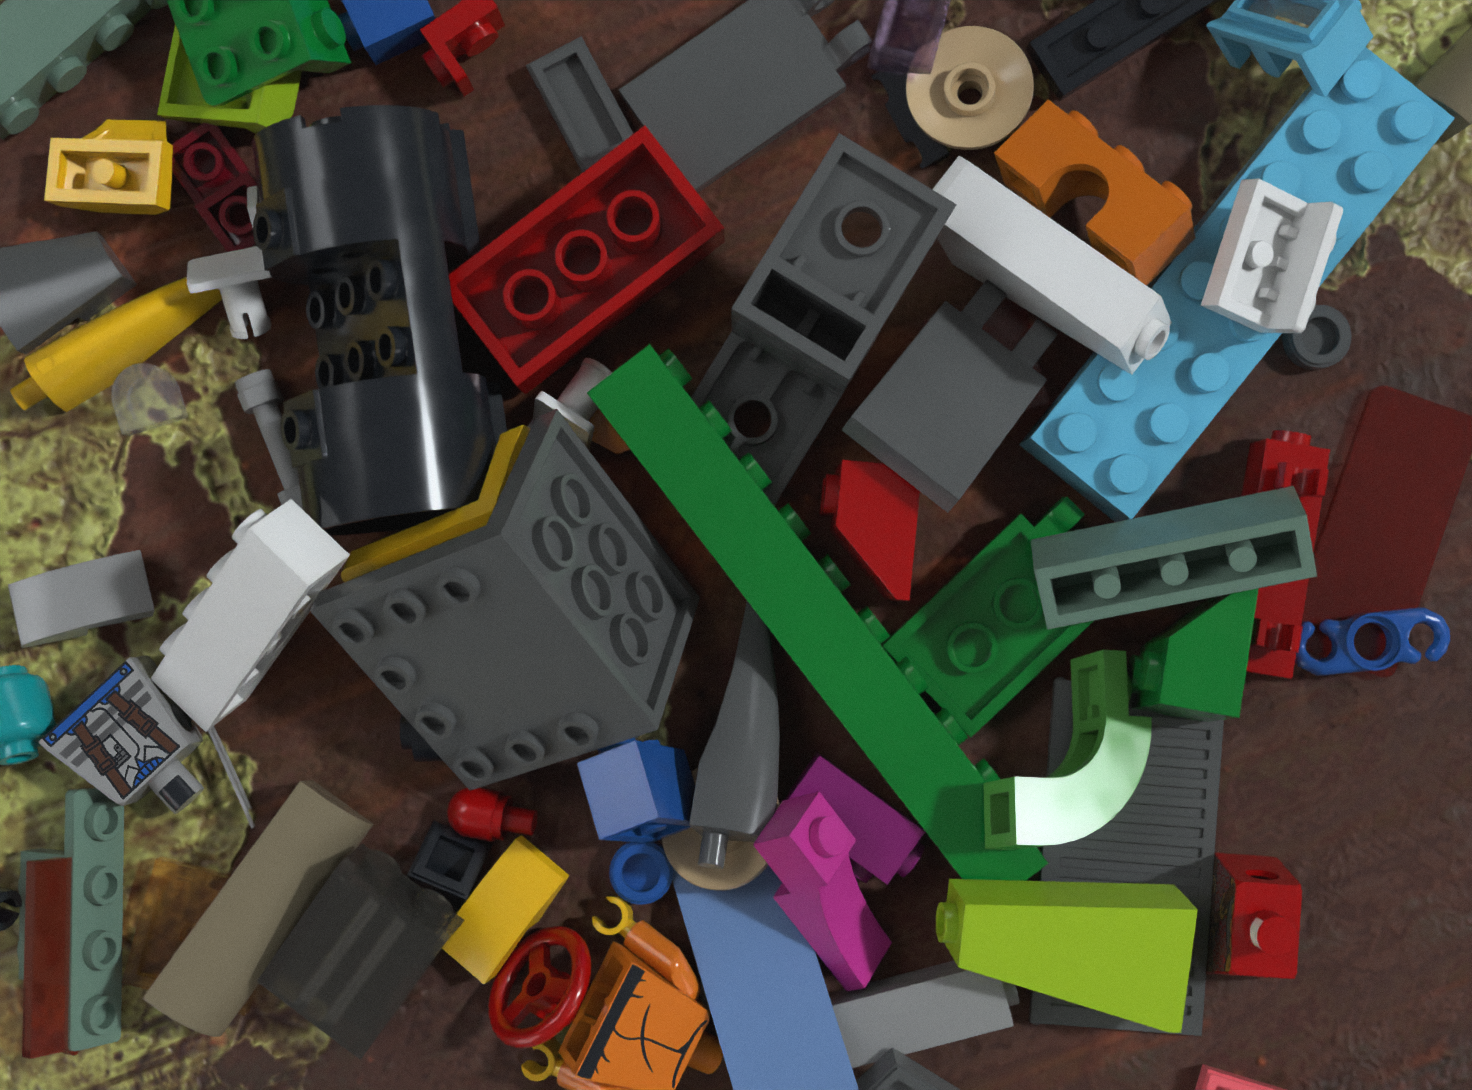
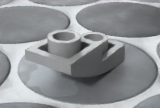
[8,550,154,648]

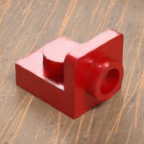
[420,0,505,97]

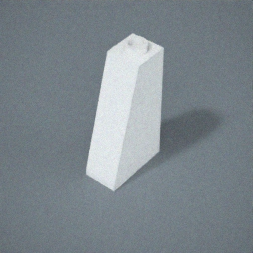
[932,156,1172,375]

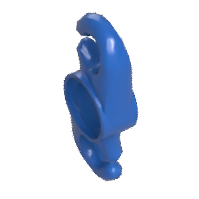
[1295,607,1450,676]

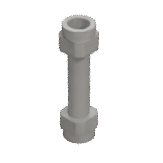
[235,369,303,510]

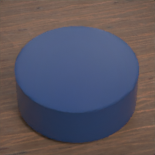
[609,841,674,905]

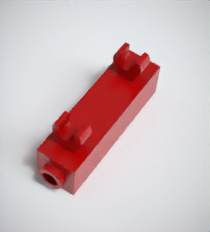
[1241,430,1331,679]

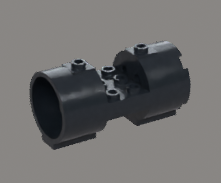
[251,105,507,537]

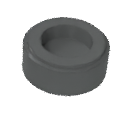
[1282,305,1352,370]

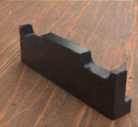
[871,60,951,170]

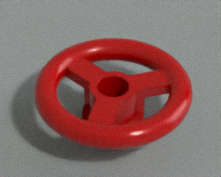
[488,926,591,1049]

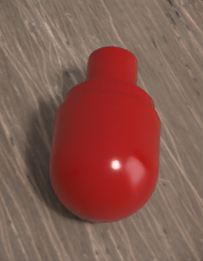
[447,787,538,842]

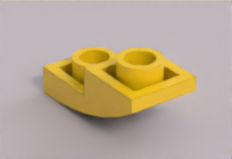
[436,835,570,984]

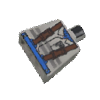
[39,656,204,814]

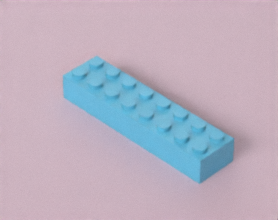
[1019,47,1455,522]

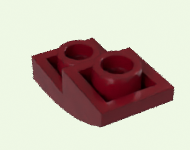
[171,123,258,252]

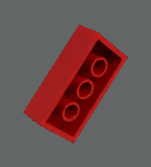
[449,125,725,395]

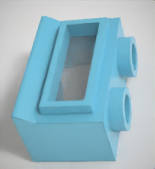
[1206,0,1373,97]

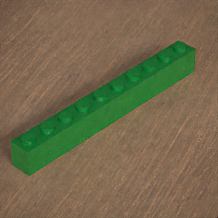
[587,344,1049,881]

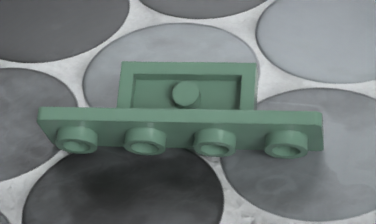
[17,787,124,1052]

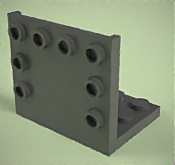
[310,409,700,790]

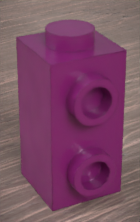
[780,751,925,885]

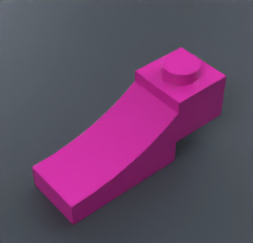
[753,791,892,991]

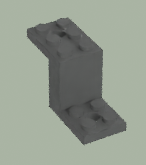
[691,133,957,506]

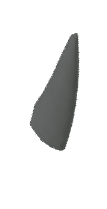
[689,601,780,869]

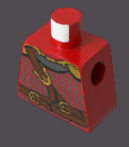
[1206,852,1302,979]

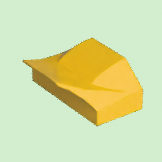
[44,119,173,215]

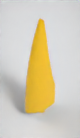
[10,277,222,412]

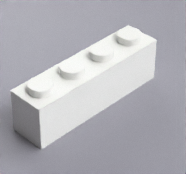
[150,499,350,732]

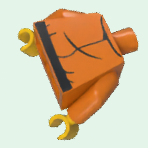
[521,896,723,1090]

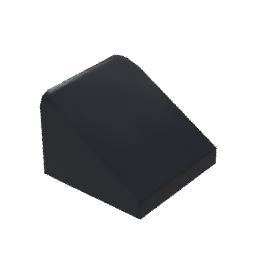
[405,820,492,914]

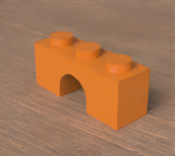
[994,99,1196,286]

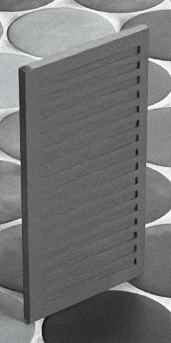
[1029,677,1224,1036]

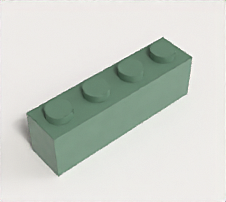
[0,0,168,140]
[1031,486,1317,630]

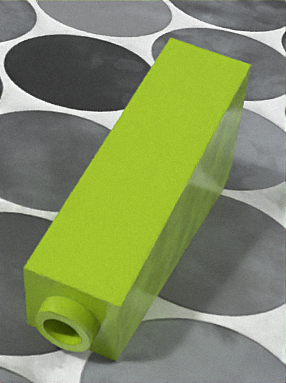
[936,879,1198,1033]

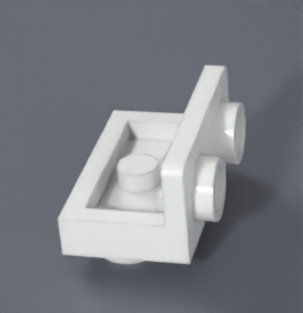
[1201,178,1343,333]

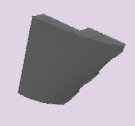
[0,232,137,355]

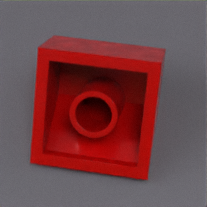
[819,459,920,601]

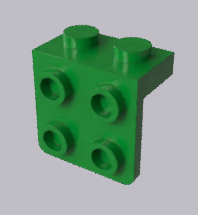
[167,0,351,106]

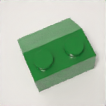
[1127,588,1259,722]

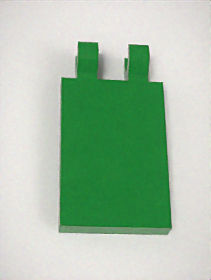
[882,496,1095,738]

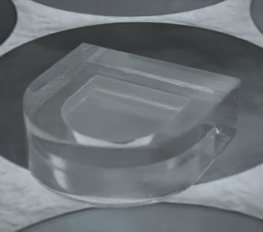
[111,363,188,436]

